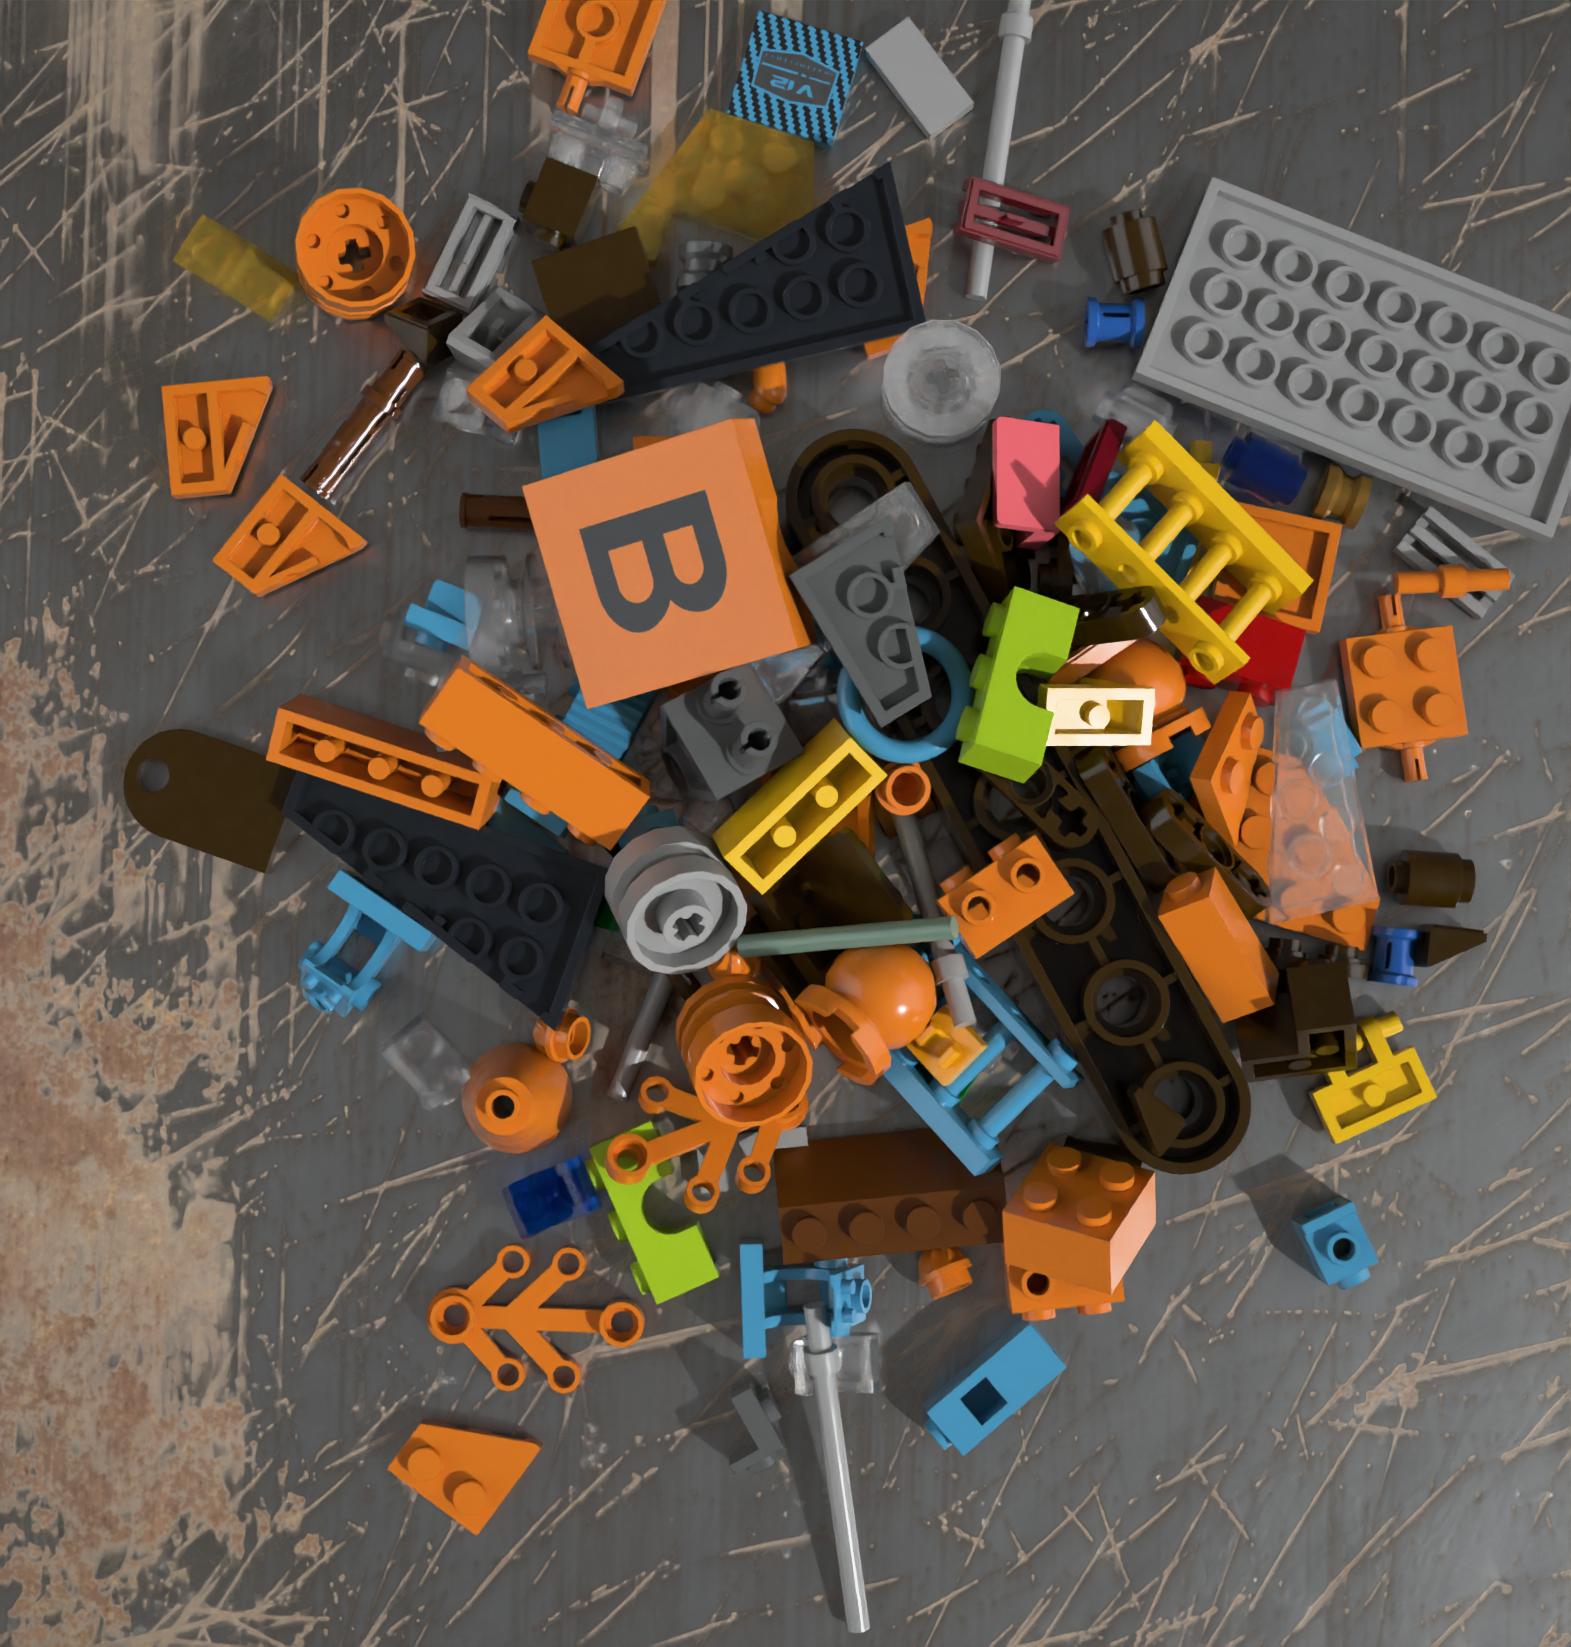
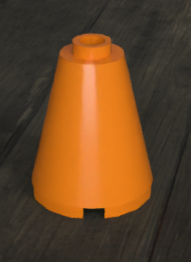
[462,1042,573,1154]

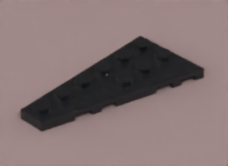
[587,161,928,406]

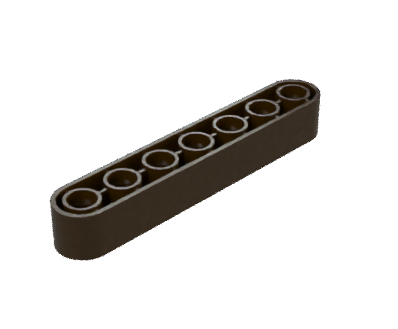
[786,429,1251,1175]

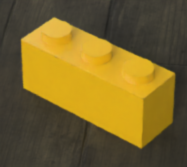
[711,718,888,895]

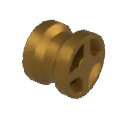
[1310,463,1373,530]

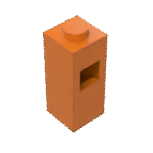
[1158,867,1279,1023]

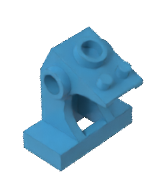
[297,869,437,1018]
[740,1237,872,1359]

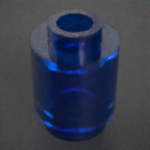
[1220,431,1309,507]

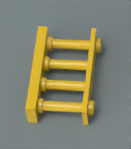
[1054,420,1314,685]

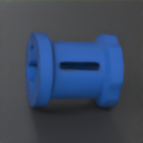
[1083,297,1145,349]
[1366,925,1424,987]

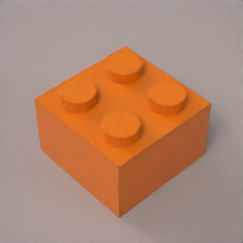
[1002,1143,1156,1295]

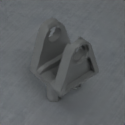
[660,662,805,802]

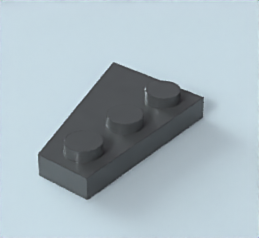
[789,514,932,727]

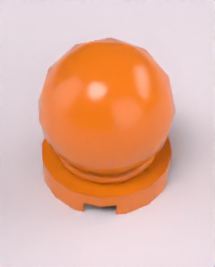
[1083,637,1213,772]
[790,943,937,1086]

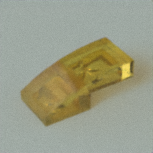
[172,214,299,323]

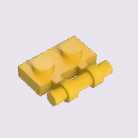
[1301,1010,1438,1144]

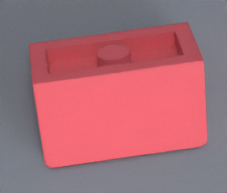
[992,416,1060,550]

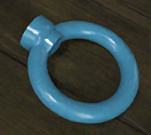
[837,626,974,763]

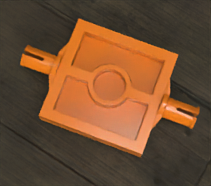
[527,0,668,115]
[1339,594,1468,783]

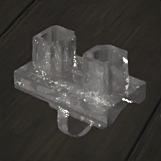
[549,95,651,197]

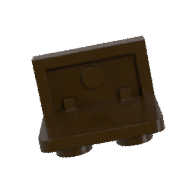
[746,827,912,985]

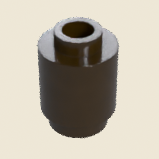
[1101,209,1168,296]
[1387,849,1476,908]

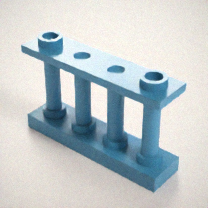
[883,914,1085,1176]

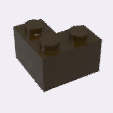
[1235,959,1358,1083]

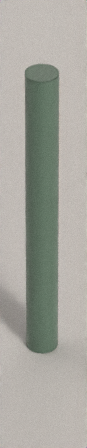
[737,916,959,958]

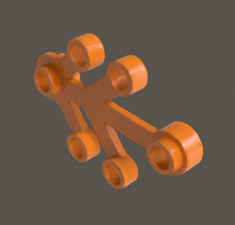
[605,1076,808,1214]
[426,1243,645,1394]

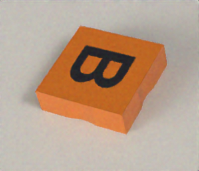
[522,418,818,709]

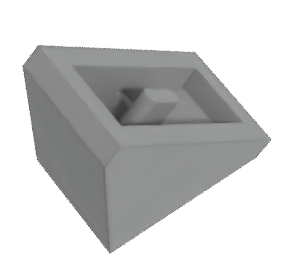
[446,286,546,375]

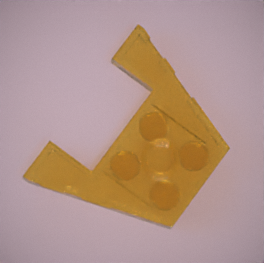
[616,108,814,268]

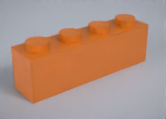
[418,654,650,851]
[266,694,505,830]

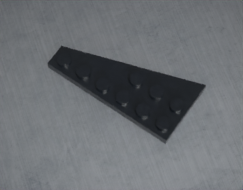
[282,770,608,1031]

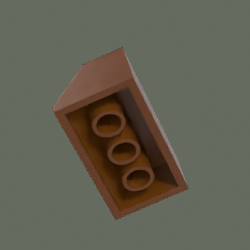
[773,1127,1007,1265]

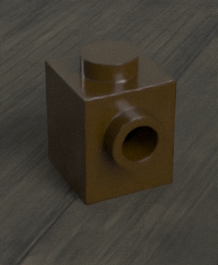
[518,156,602,252]

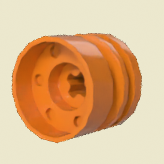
[295,188,416,320]
[675,975,813,1127]

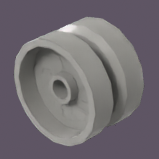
[604,826,747,975]

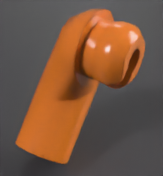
[748,363,787,414]

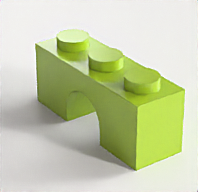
[956,586,1080,784]
[585,1117,721,1305]

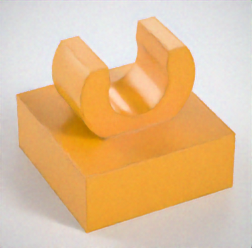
[906,1004,989,1086]

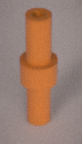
[1393,564,1510,598]

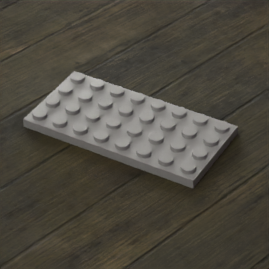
[1132,177,1571,544]

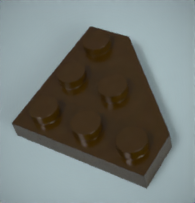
[953,416,1038,605]

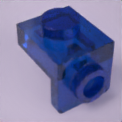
[501,1155,602,1239]

